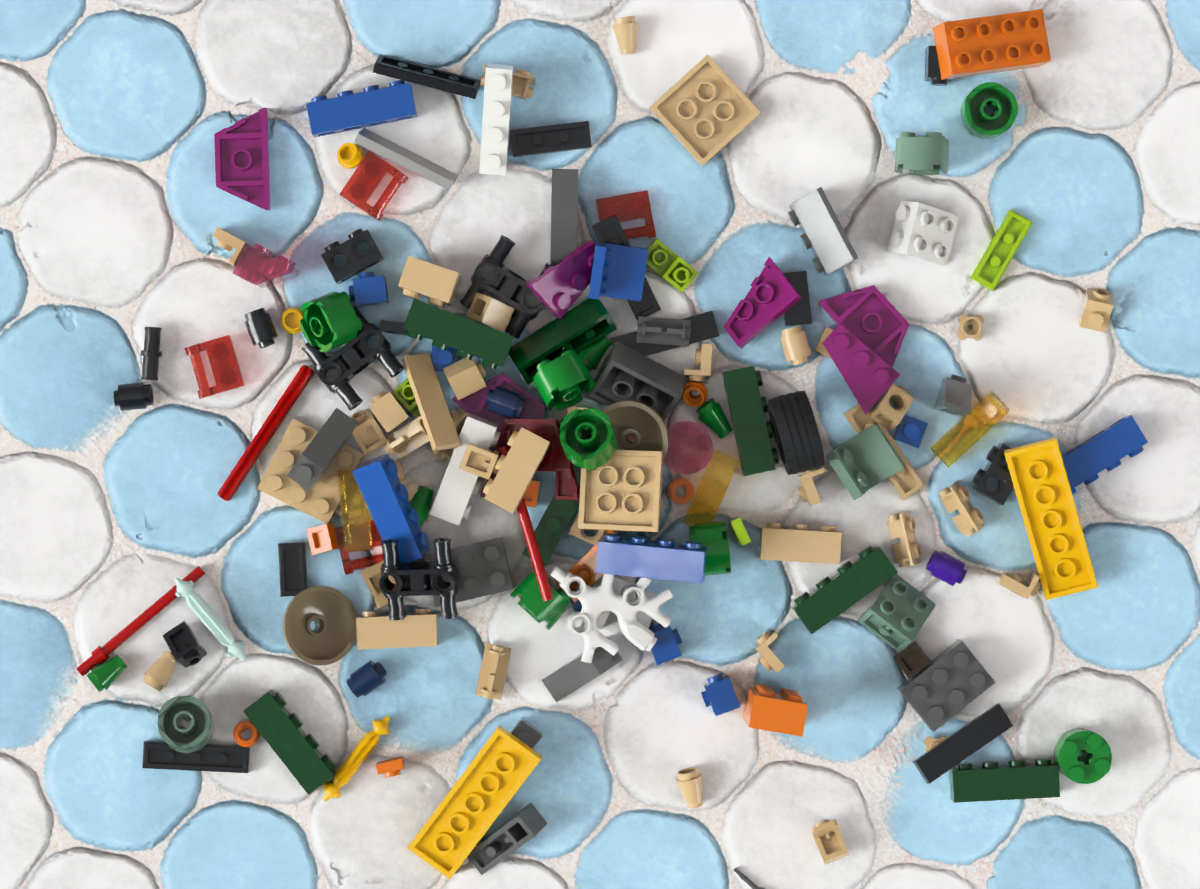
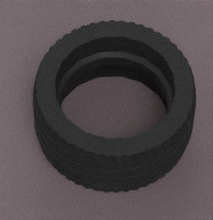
[767,391,825,475]

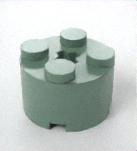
[895,132,949,175]
[158,696,215,754]

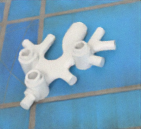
[550,566,673,663]

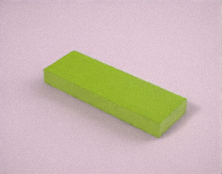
[970,209,1033,291]

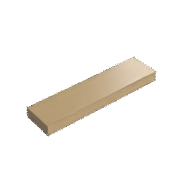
[402,353,460,451]
[843,403,925,501]

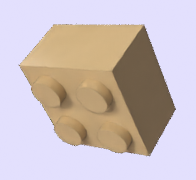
[398,256,461,309]

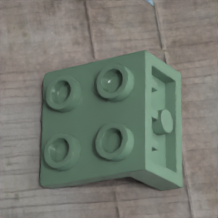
[826,423,905,500]
[858,574,936,653]

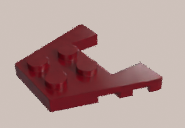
[480,419,580,500]

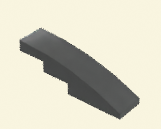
[550,169,579,267]

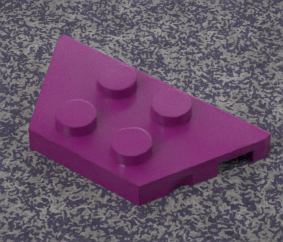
[214,108,271,211]
[818,285,909,367]
[452,373,545,432]

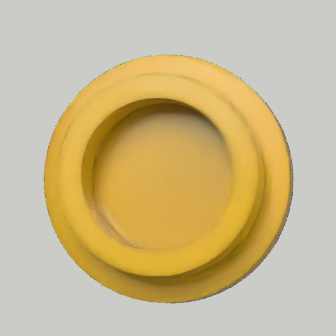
[337,143,363,169]
[280,308,304,334]

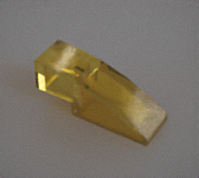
[931,390,1010,467]
[682,450,740,526]
[337,468,373,552]

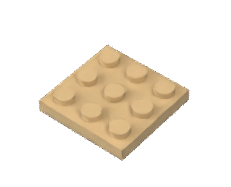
[649,54,761,167]
[257,418,364,524]
[578,450,663,533]

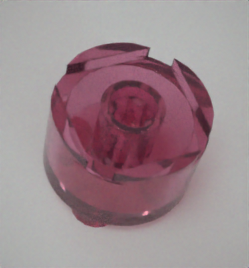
[663,421,713,475]

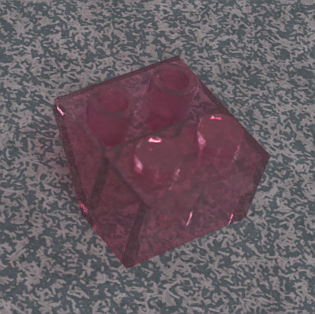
[233,243,300,288]

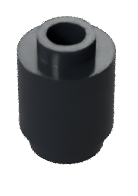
[244,308,278,349]
[113,382,154,411]

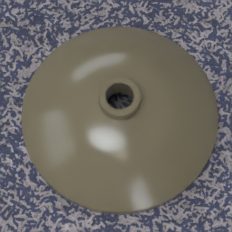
[602,400,669,460]
[283,586,357,666]

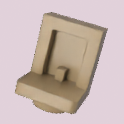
[1079,288,1114,333]
[798,467,826,506]
[361,560,397,608]
[755,630,785,673]
[811,819,849,865]

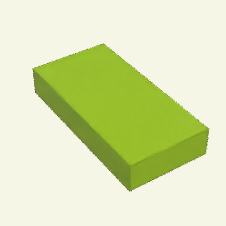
[728,517,751,546]

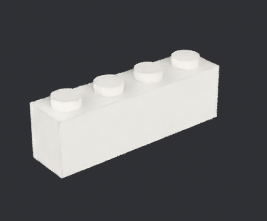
[479,63,514,176]
[430,412,501,525]

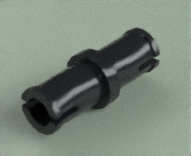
[141,326,162,381]

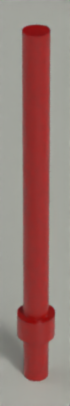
[499,446,554,602]
[77,566,205,676]

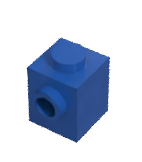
[349,272,389,307]
[648,624,682,665]
[701,673,740,716]

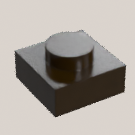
[893,641,931,679]

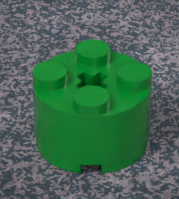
[961,82,1018,139]
[300,292,362,352]
[533,349,595,411]
[560,408,617,471]
[689,521,731,576]
[510,571,571,630]
[1054,728,1112,784]

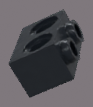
[321,229,384,284]
[972,444,1014,505]

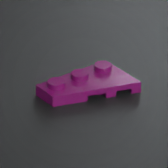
[525,241,596,319]
[724,257,802,349]
[822,322,900,414]

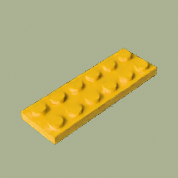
[1004,437,1098,600]
[408,725,542,879]

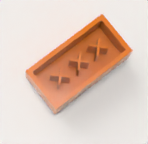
[933,9,1051,80]
[743,684,808,737]

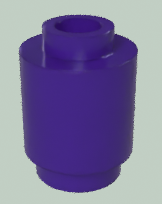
[926,550,967,586]

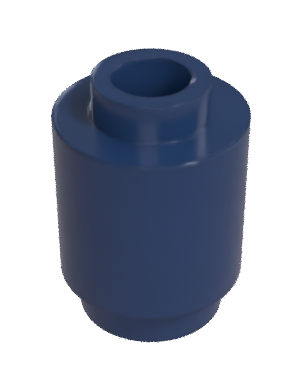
[485,386,526,419]
[346,660,387,698]

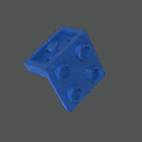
[588,241,648,301]

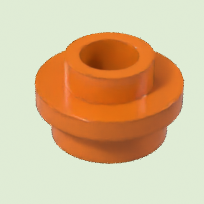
[682,381,708,407]
[667,478,694,504]
[233,721,260,747]

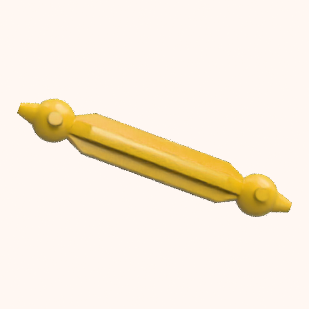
[323,716,390,802]

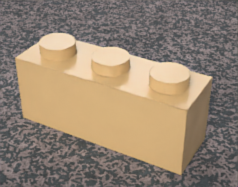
[483,427,551,514]
[759,523,842,564]
[356,608,438,650]

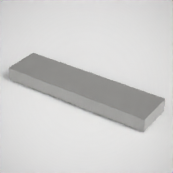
[354,128,458,190]

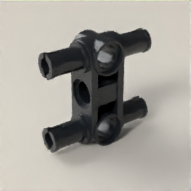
[460,235,552,339]
[301,306,405,411]
[379,537,460,620]

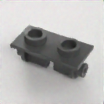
[636,316,691,347]

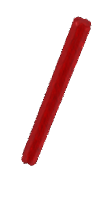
[218,365,315,501]

